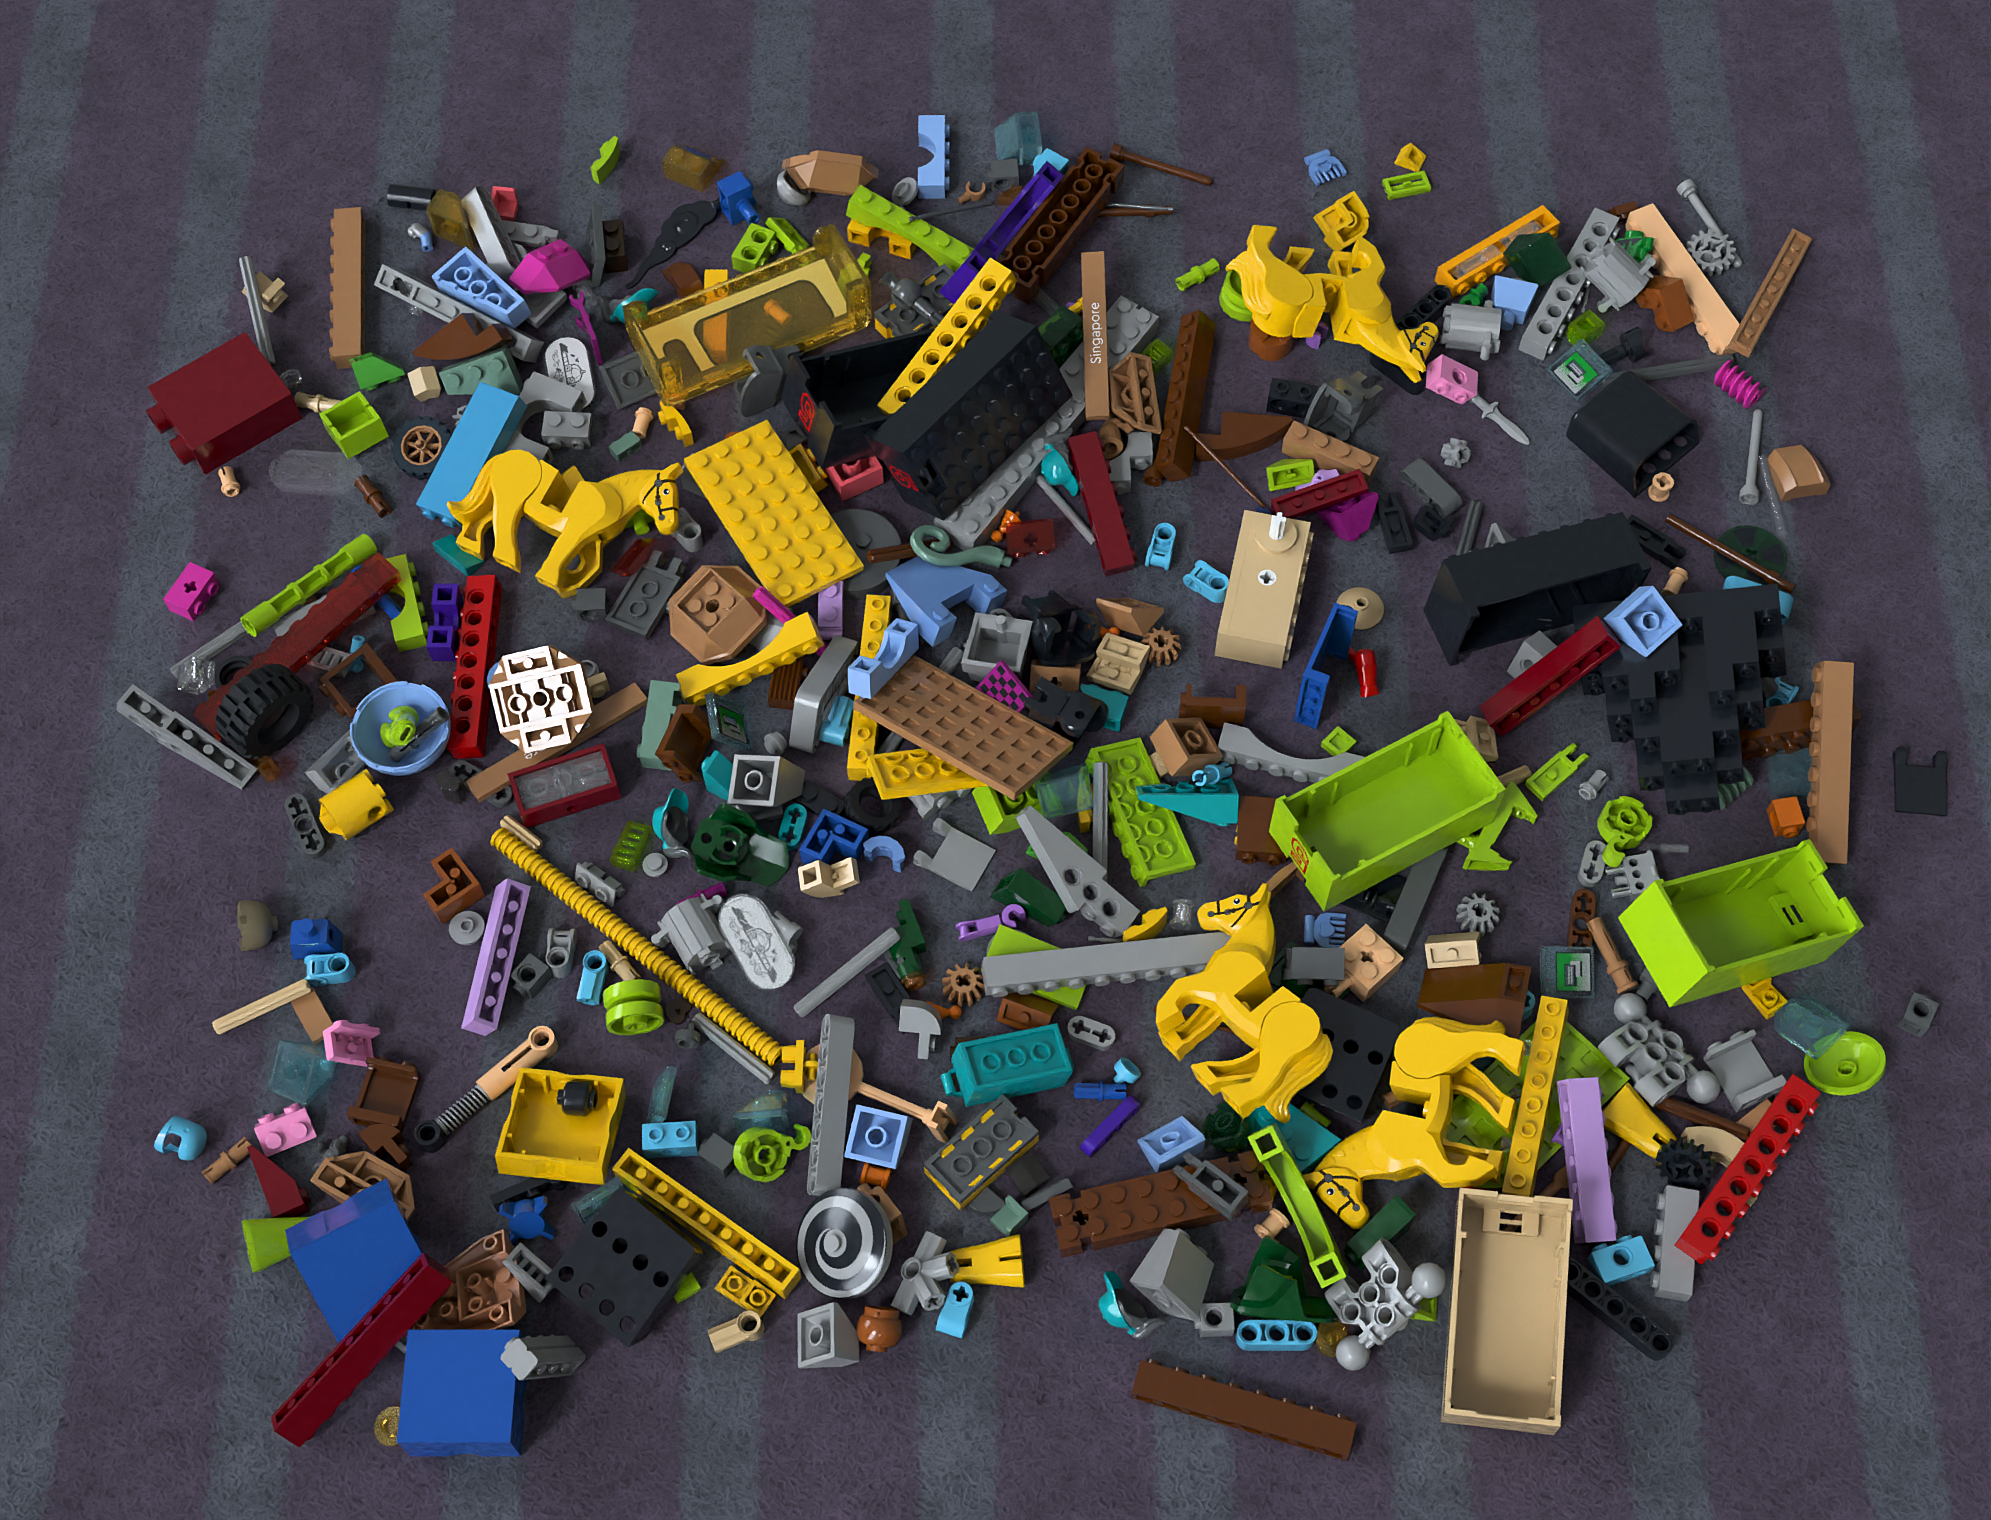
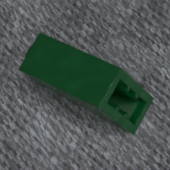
[990,868,1067,927]
[1344,1195,1416,1271]

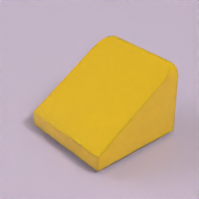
[1394,142,1427,172]

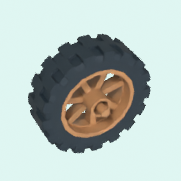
[391,416,452,480]

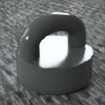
[674,1022,701,1049]

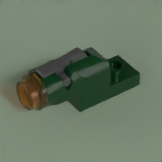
[883,898,926,991]

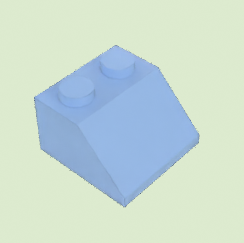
[1604,586,1682,657]
[844,1105,913,1169]

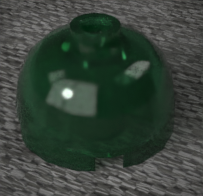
[1202,1101,1256,1154]

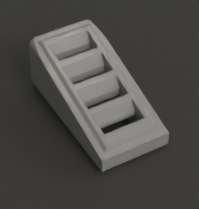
[298,642,354,678]
[502,1242,554,1303]

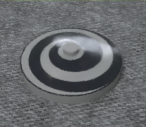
[796,1188,893,1299]

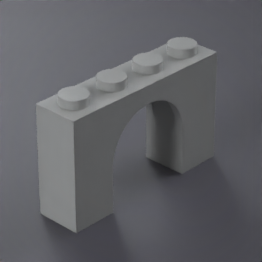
[504,371,587,465]

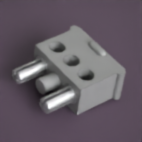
[1605,850,1660,901]

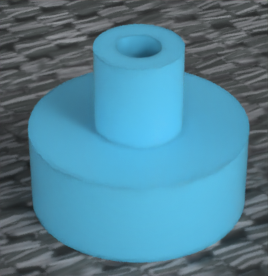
[1114,1057,1141,1084]

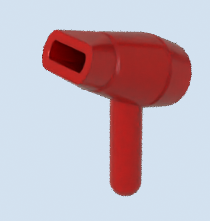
[1347,646,1379,697]

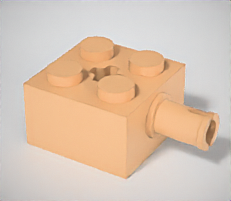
[1324,924,1404,1003]

